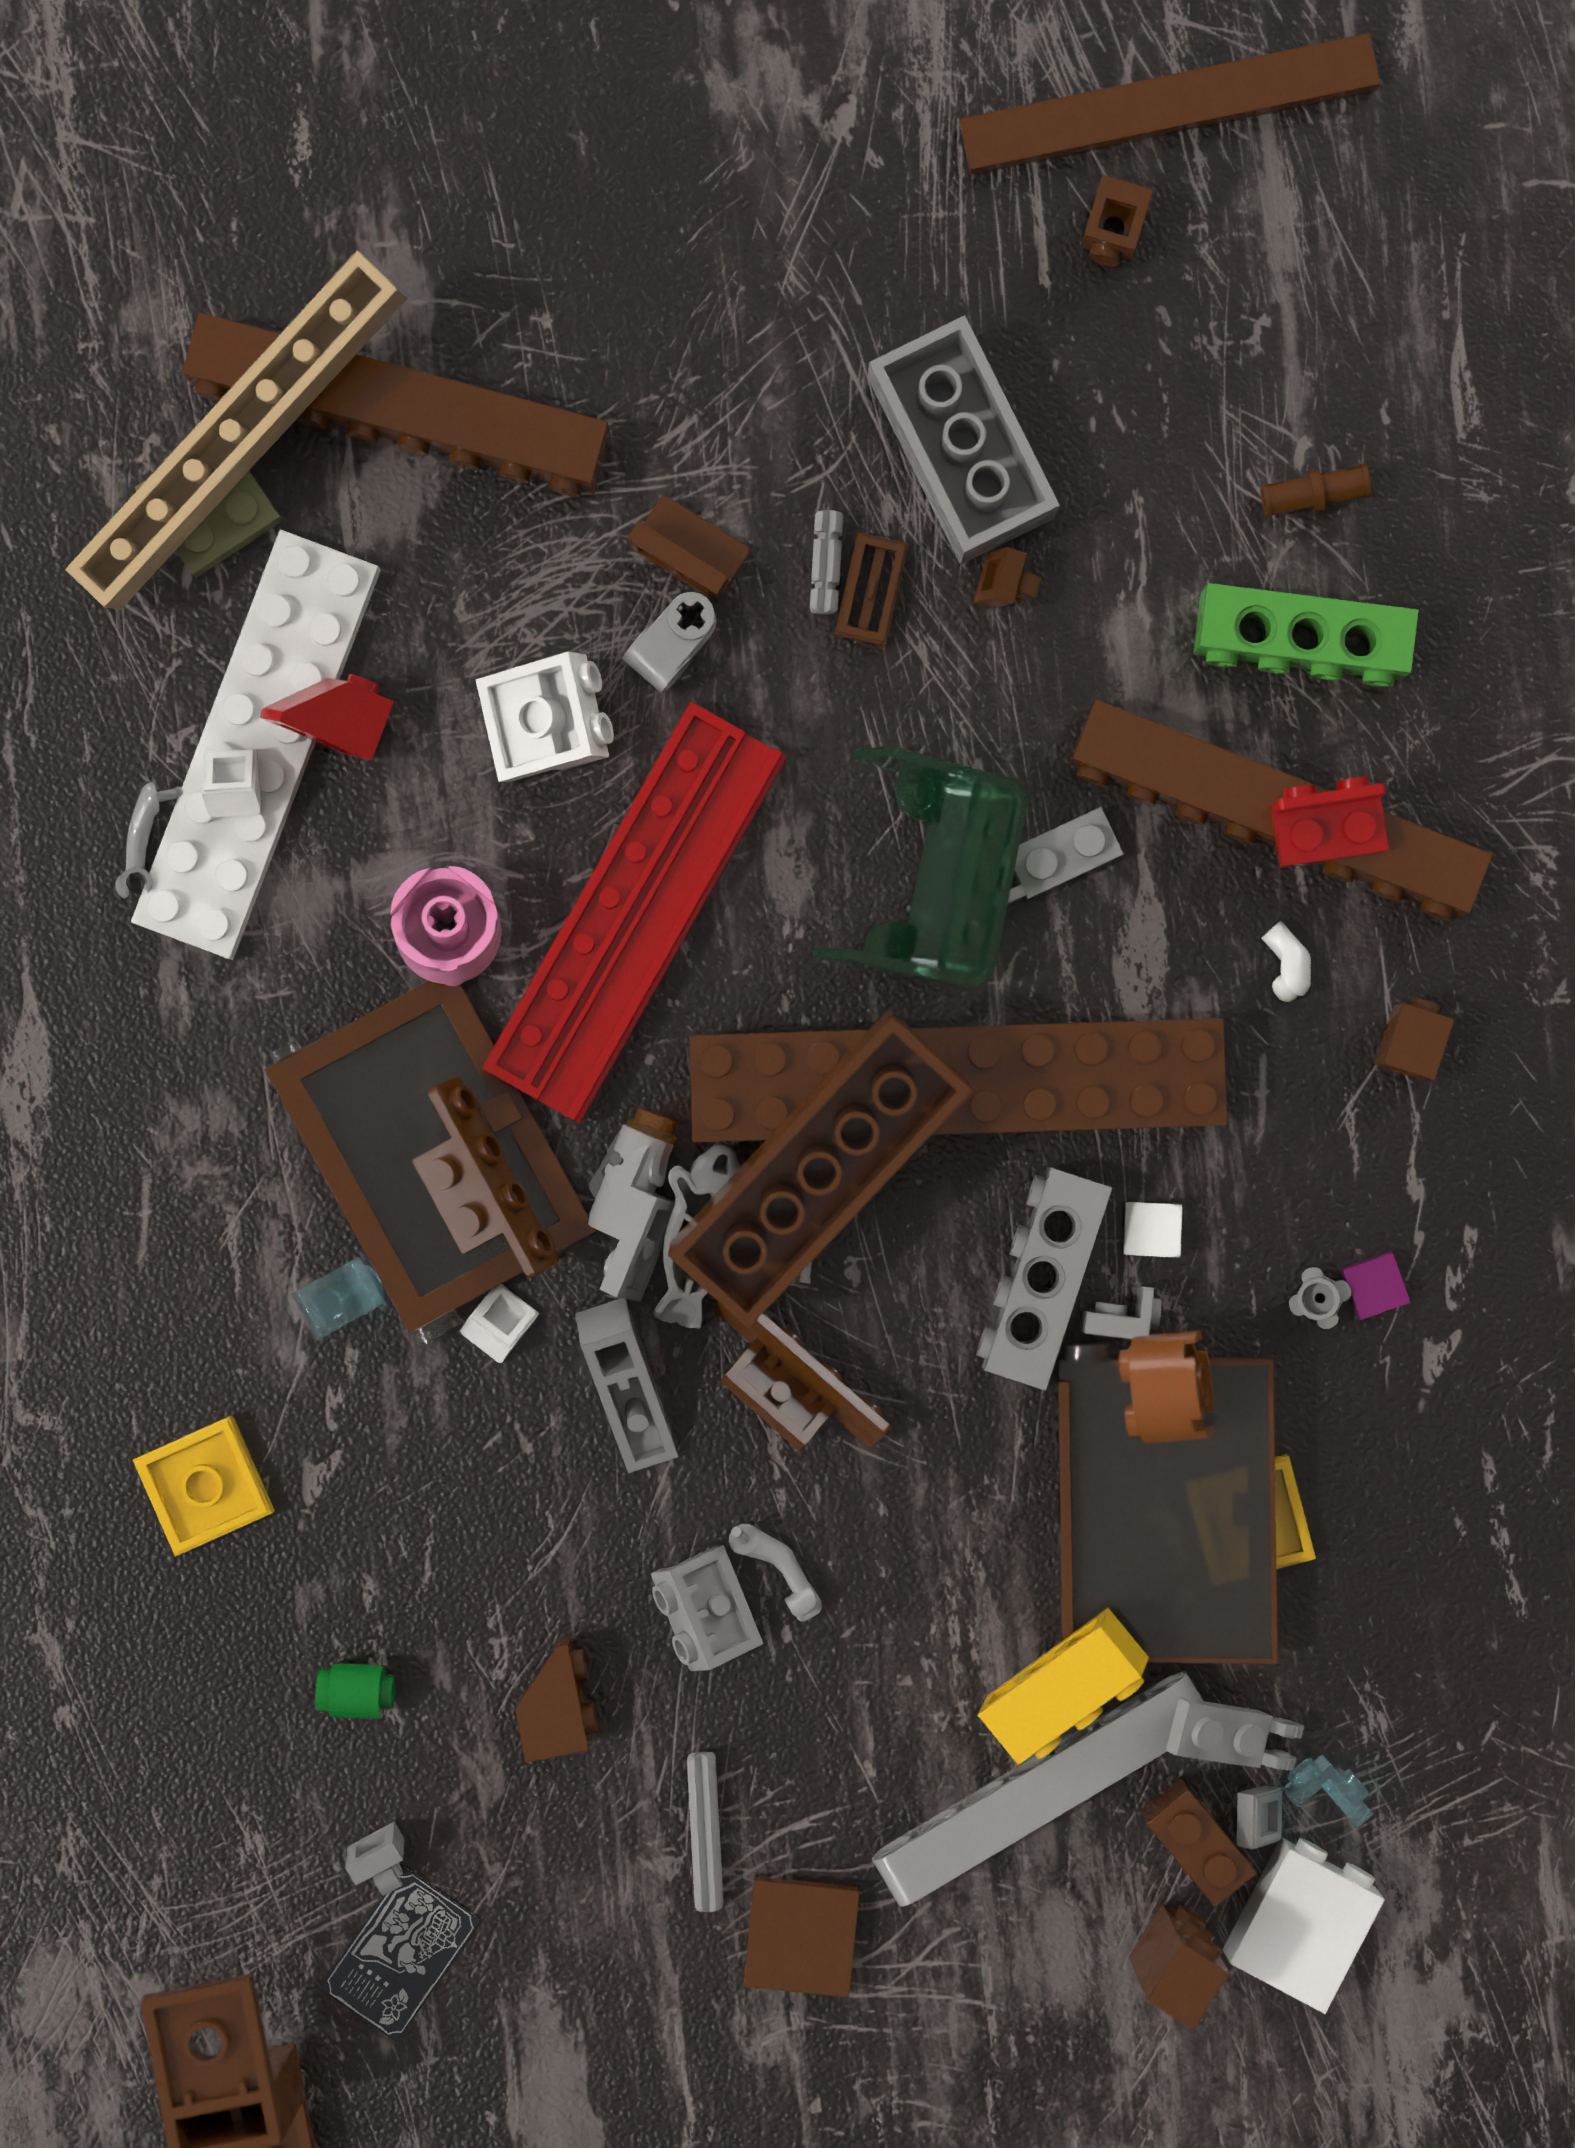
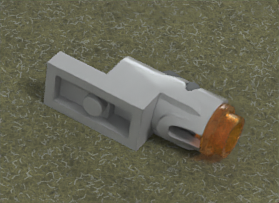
[588,1107,677,1302]

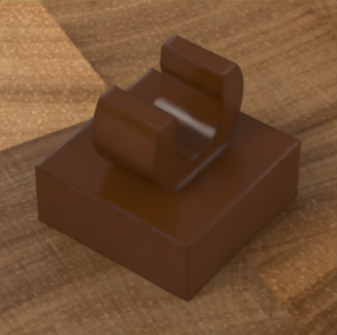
[974,547,1042,608]

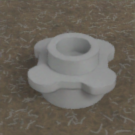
[1289,1267,1351,1329]

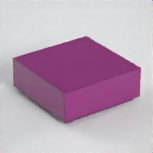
[1340,1252,1411,1320]

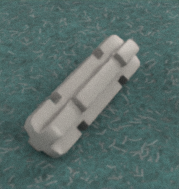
[810,510,843,615]

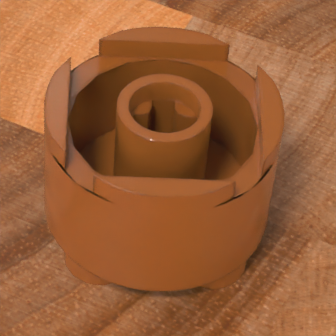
[1119,1330,1215,1445]

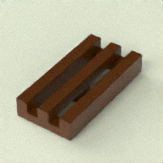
[834,532,909,648]

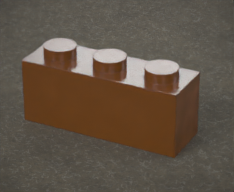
[1128,1903,1229,2030]

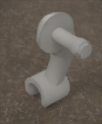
[115,782,183,898]
[729,1524,822,1622]

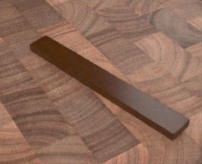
[959,33,1381,175]

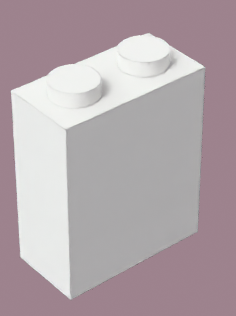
[1223,1837,1385,2014]

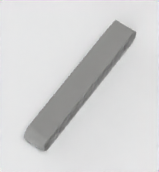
[872,1671,1203,1907]

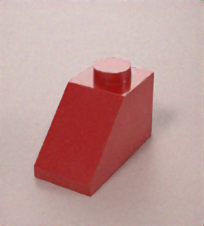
[259,674,394,761]

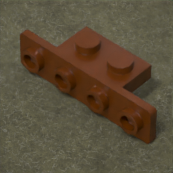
[412,1076,559,1278]
[712,1302,891,1451]

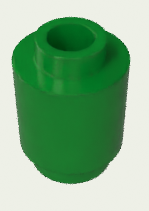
[315,1663,396,1719]

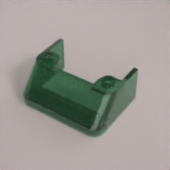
[813,746,1027,987]

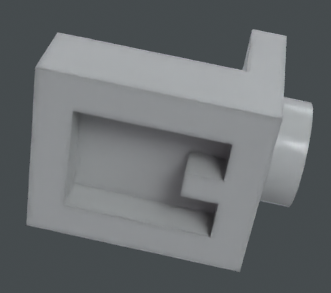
[1079,1286,1161,1339]

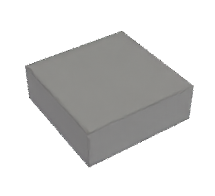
[1237,1785,1282,1849]

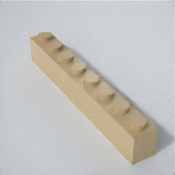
[65,250,408,610]

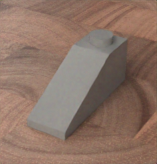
[575,1298,678,1473]

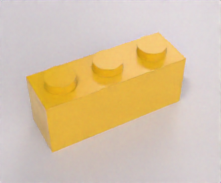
[978,1608,1149,1765]

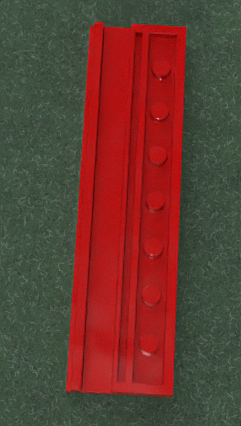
[482,701,787,1124]

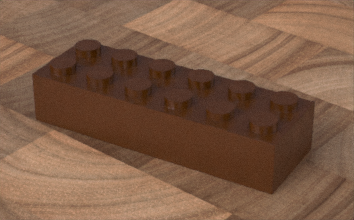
[668,1008,973,1328]

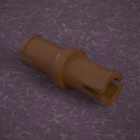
[1260,463,1372,518]

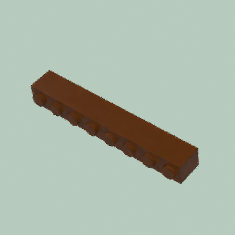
[182,312,611,497]
[1068,699,1493,921]

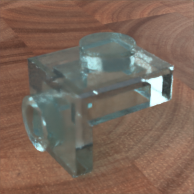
[292,1257,384,1340]
[1283,1754,1373,1828]

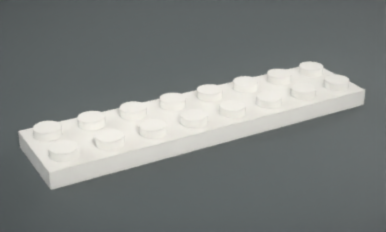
[131,530,381,960]

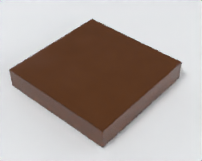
[743,1876,860,1998]

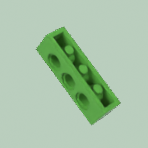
[1193,583,1419,687]

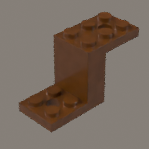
[140,1973,316,2148]

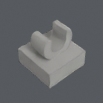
[345,1822,404,1896]

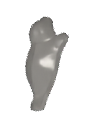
[653,1143,741,1329]

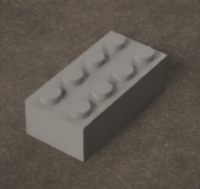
[868,315,1060,565]

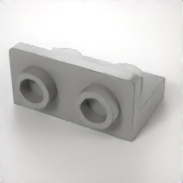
[651,1545,763,1671]

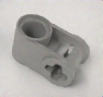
[622,592,716,694]

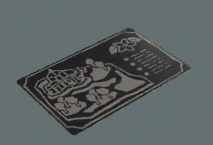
[321,1867,480,2041]

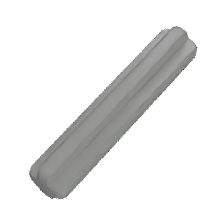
[687,1751,724,1912]

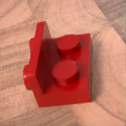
[1270,777,1389,868]

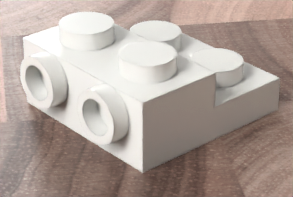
[476,652,614,783]

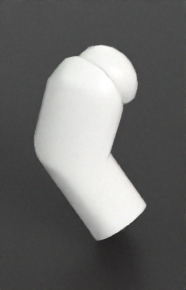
[1261,921,1311,1002]

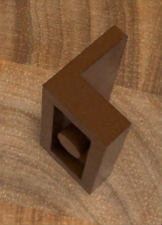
[627,495,749,603]

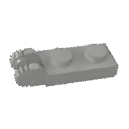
[969,807,1123,913]
[1166,1697,1305,1771]

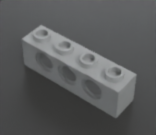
[976,1167,1112,1391]

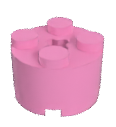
[391,866,502,986]

